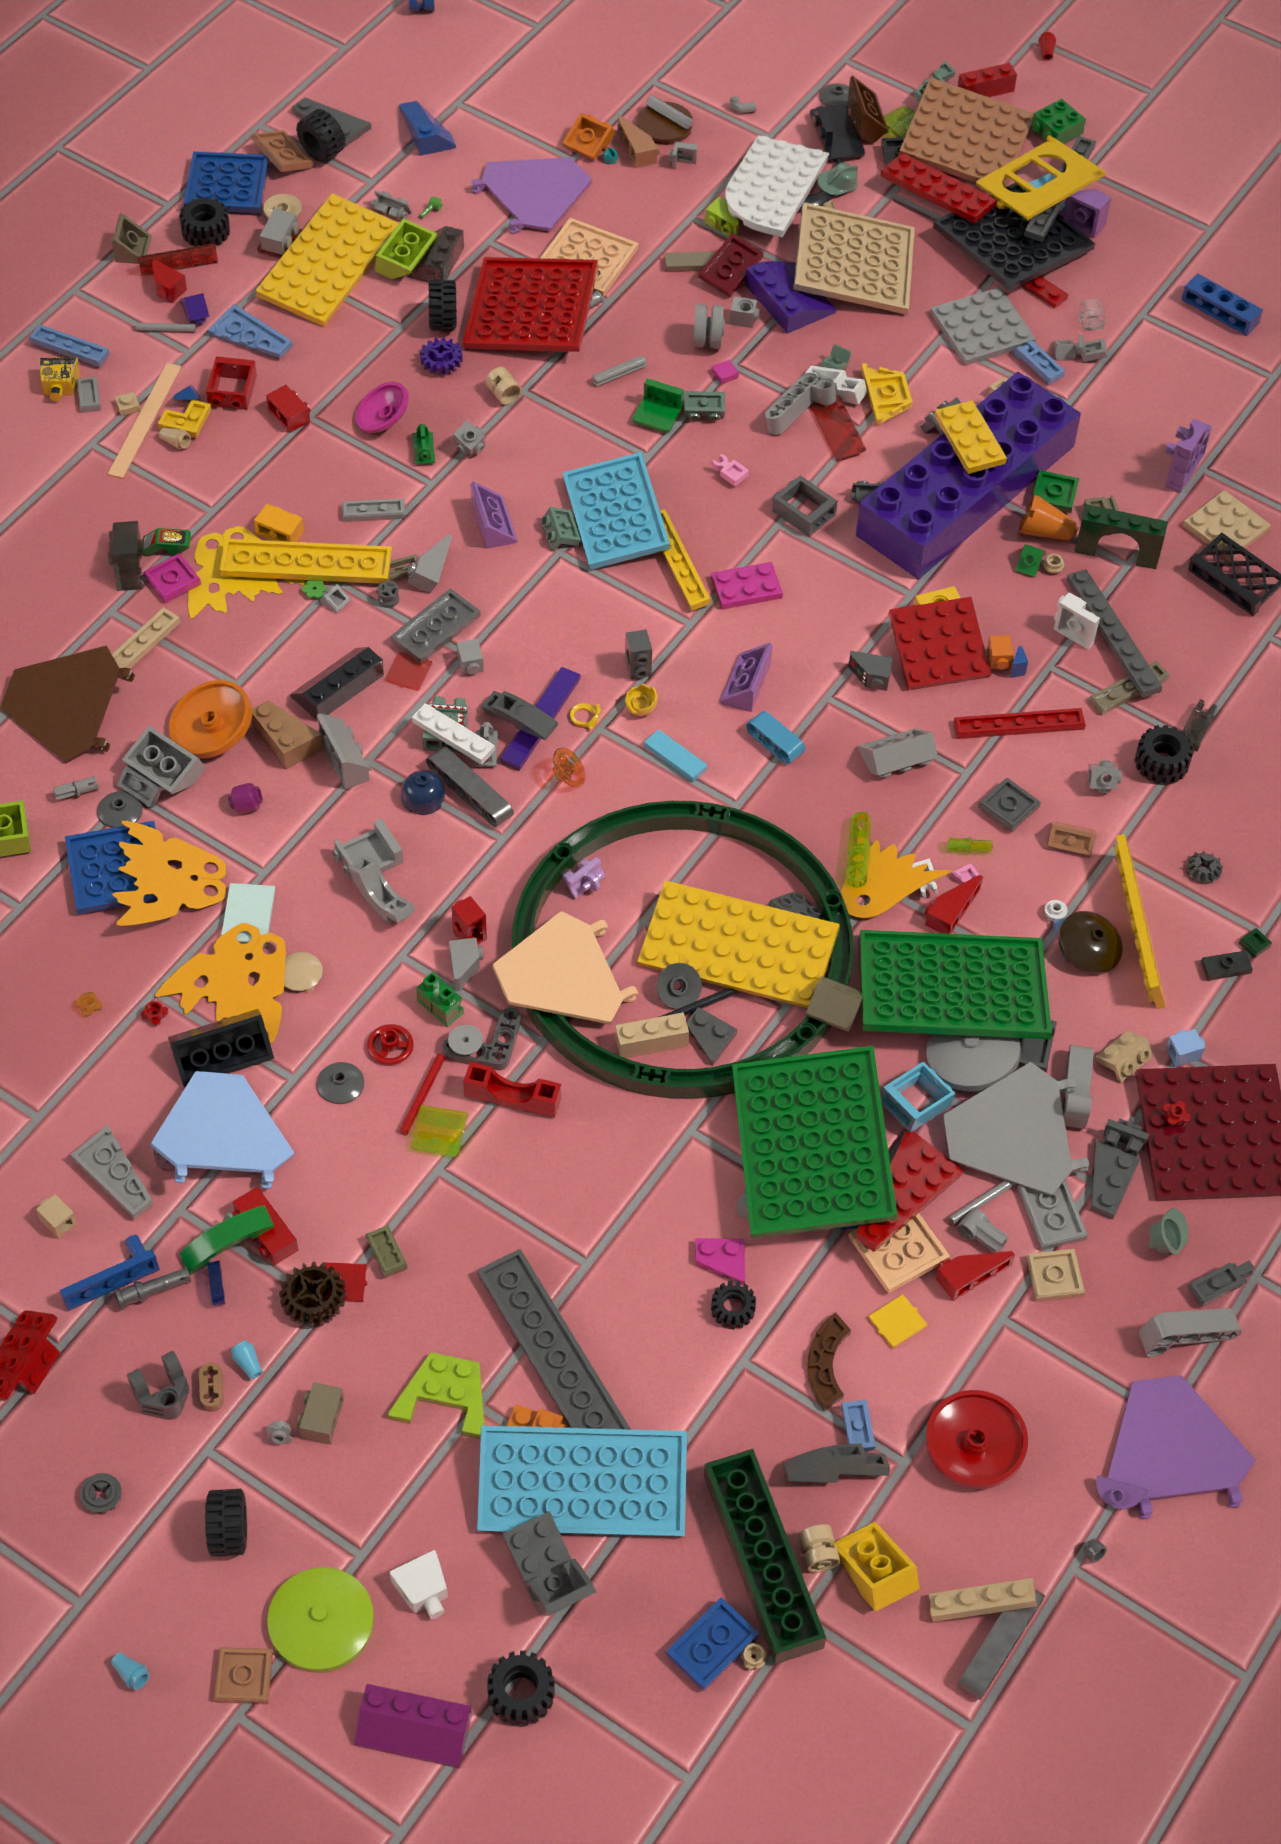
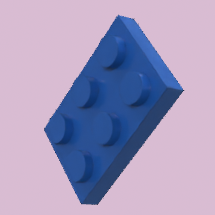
[666,1597,759,1691]

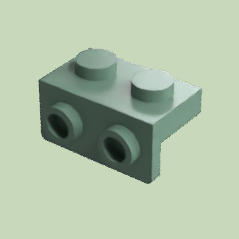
[684,391,725,420]

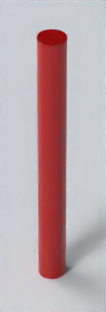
[399,1054,445,1135]

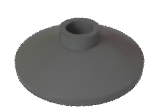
[819,83,850,108]
[98,791,143,828]
[656,963,702,1009]
[317,1062,364,1104]

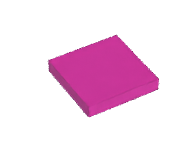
[143,553,201,603]

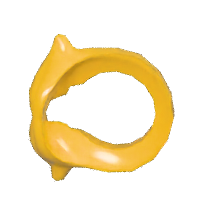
[570,703,601,730]

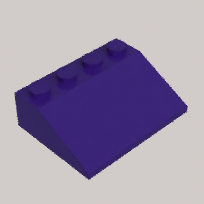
[746,261,837,334]

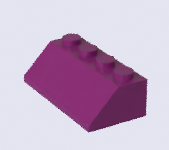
[354,1684,472,1768]

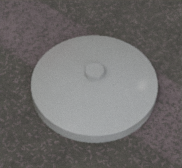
[926,1034,1021,1092]

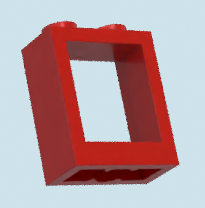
[206,356,257,410]

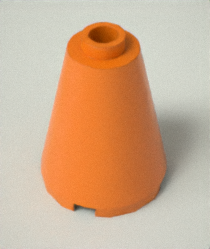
[1018,495,1079,541]

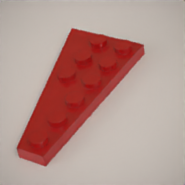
[855,1130,964,1252]

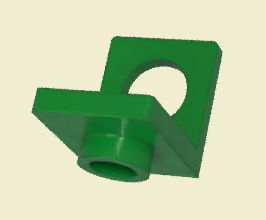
[1016,544,1047,577]

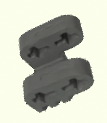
[126,1350,190,1420]

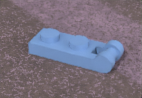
[1014,340,1065,384]

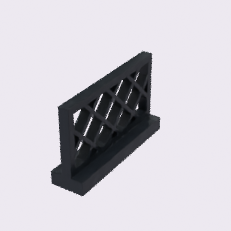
[1188,532,1281,617]

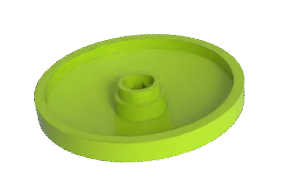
[267,1567,374,1673]

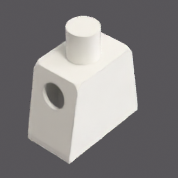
[390,1550,448,1619]

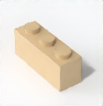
[615,1013,689,1058]

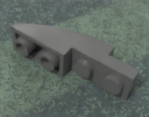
[481,691,559,740]
[783,1444,890,1484]

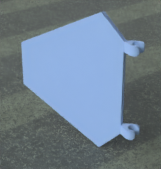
[150,1071,294,1189]

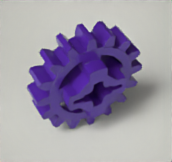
[420,337,463,375]

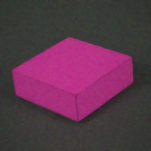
[712,360,739,384]

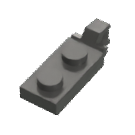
[1188,1260,1255,1307]

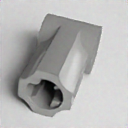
[957,1208,1009,1253]

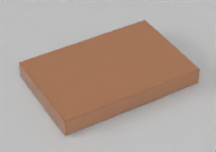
[251,130,314,172]

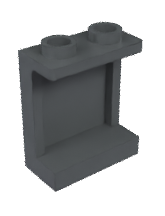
[1014,1020,1057,1072]

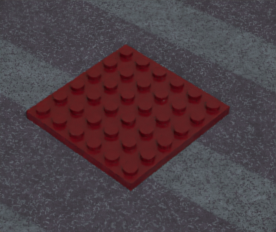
[1135,1064,1281,1201]

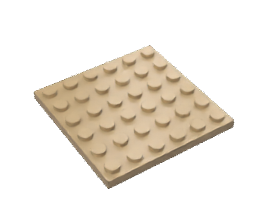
[793,202,915,315]

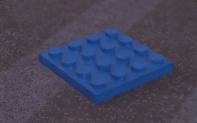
[183,151,269,213]
[65,821,158,914]

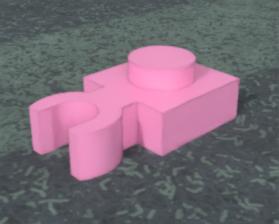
[712,454,749,486]

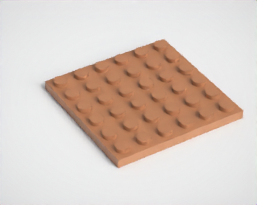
[898,77,1033,187]

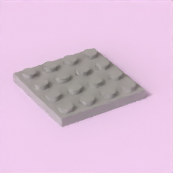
[930,287,1036,366]

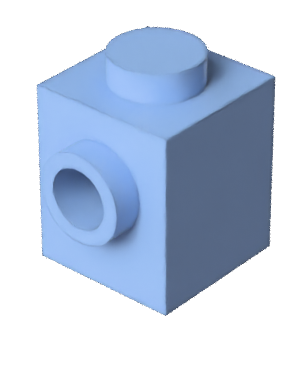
[1166,1029,1205,1067]

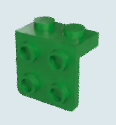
[633,378,684,433]

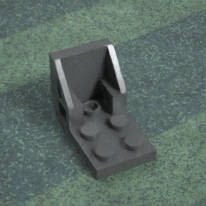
[502,1511,596,1616]

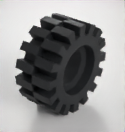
[711,1281,756,1329]

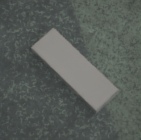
[342,498,405,522]

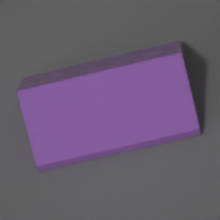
[471,481,517,549]
[720,643,773,712]

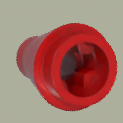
[1038,32,1056,61]

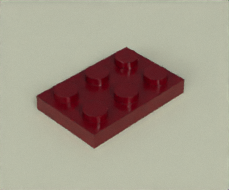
[698,233,764,297]

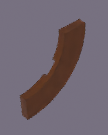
[807,1312,851,1411]

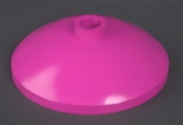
[356,382,409,433]

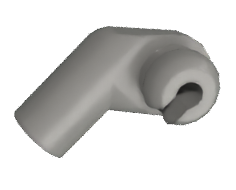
[729,96,756,113]

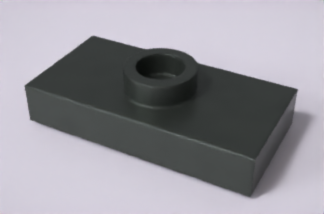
[1201,950,1253,981]

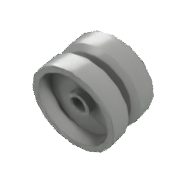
[693,304,725,349]

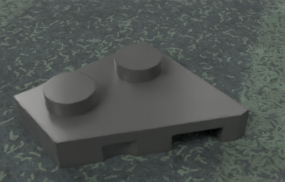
[686,1007,737,1066]

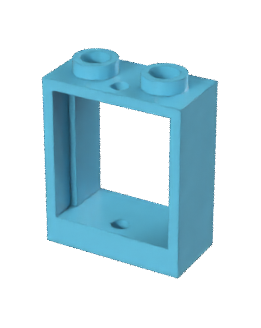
[880,1062,955,1133]

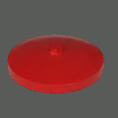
[925,1390,1028,1489]

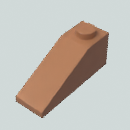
[617,116,659,168]

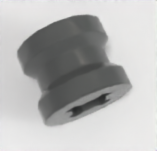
[377,581,399,608]

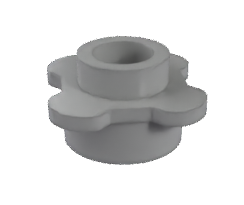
[266,1421,292,1444]

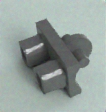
[1103,1115,1149,1157]

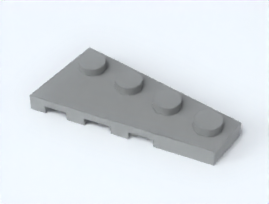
[71,1125,153,1219]

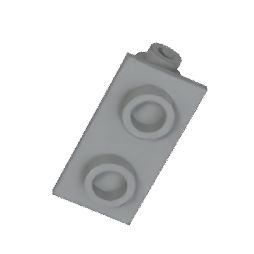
[371,190,412,220]
[474,722,498,767]

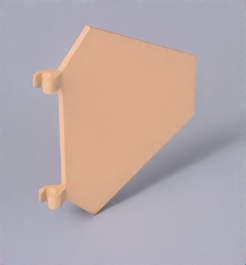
[492,911,638,1024]

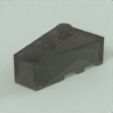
[108,521,143,591]

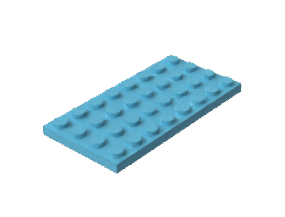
[477,1426,687,1536]

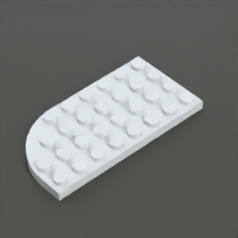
[725,136,829,238]

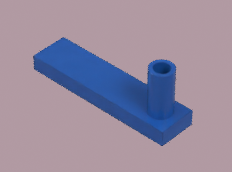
[60,1235,160,1311]

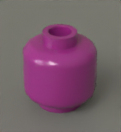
[228,783,263,814]

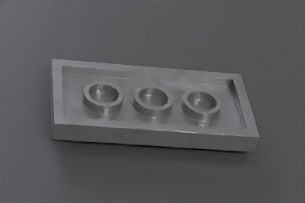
[390,588,481,664]

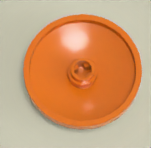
[169,680,253,759]

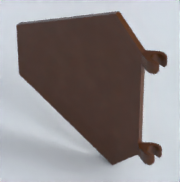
[0,645,135,763]

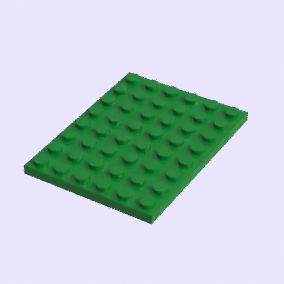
[859,930,1052,1039]
[732,1046,898,1239]

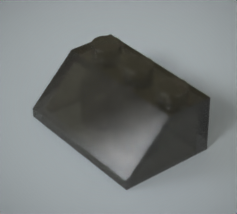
[407,226,464,282]

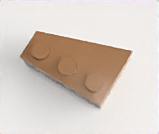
[251,700,323,769]

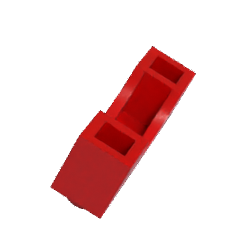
[463,1062,561,1118]

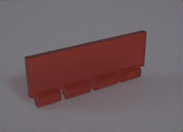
[810,396,866,462]

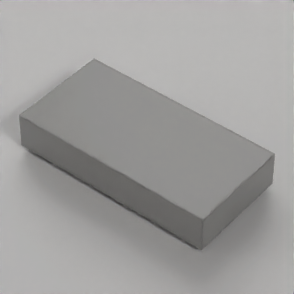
[76,376,101,413]

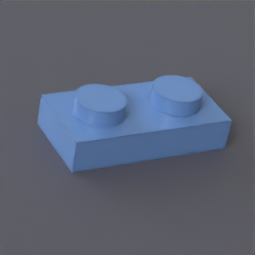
[841,1400,875,1452]

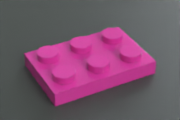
[711,562,783,610]

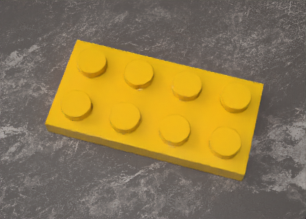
[934,400,1007,474]

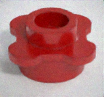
[140,1001,169,1026]
[1163,1101,1190,1125]

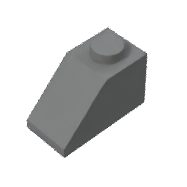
[449,938,483,992]

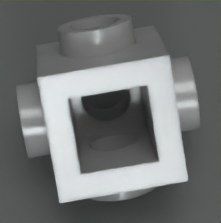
[453,420,485,457]
[1087,760,1122,793]

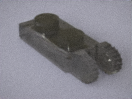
[1183,699,1217,752]

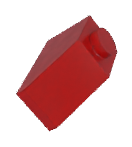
[152,260,187,303]

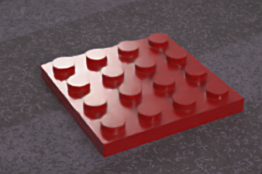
[888,597,991,691]

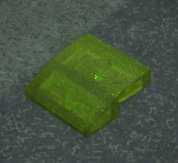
[884,105,916,138]
[411,1105,468,1157]

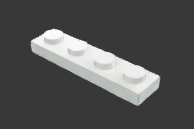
[412,703,495,765]

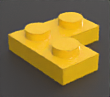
[158,400,211,438]

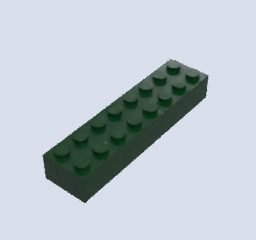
[704,1449,826,1665]

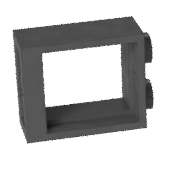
[772,475,838,537]

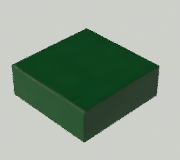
[1239,928,1272,958]

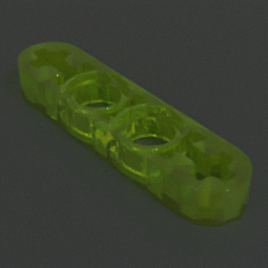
[846,812,872,888]

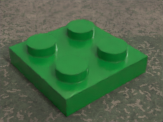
[1033,470,1079,513]

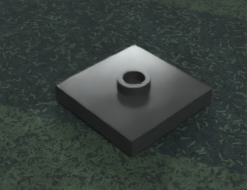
[978,778,1041,832]

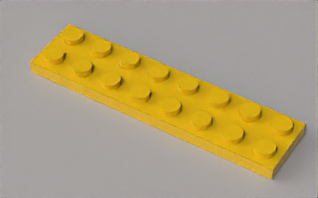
[220,539,392,584]
[1114,834,1166,1009]

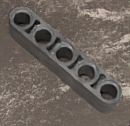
[426,746,514,828]
[957,1589,1045,1700]

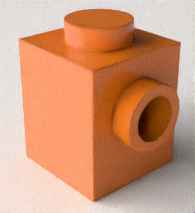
[987,635,1014,670]

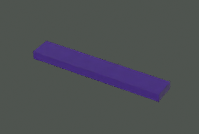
[501,667,581,771]

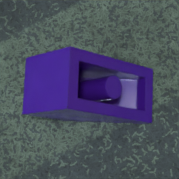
[180,293,209,324]

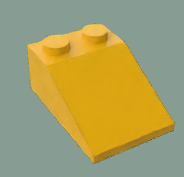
[833,1522,920,1612]

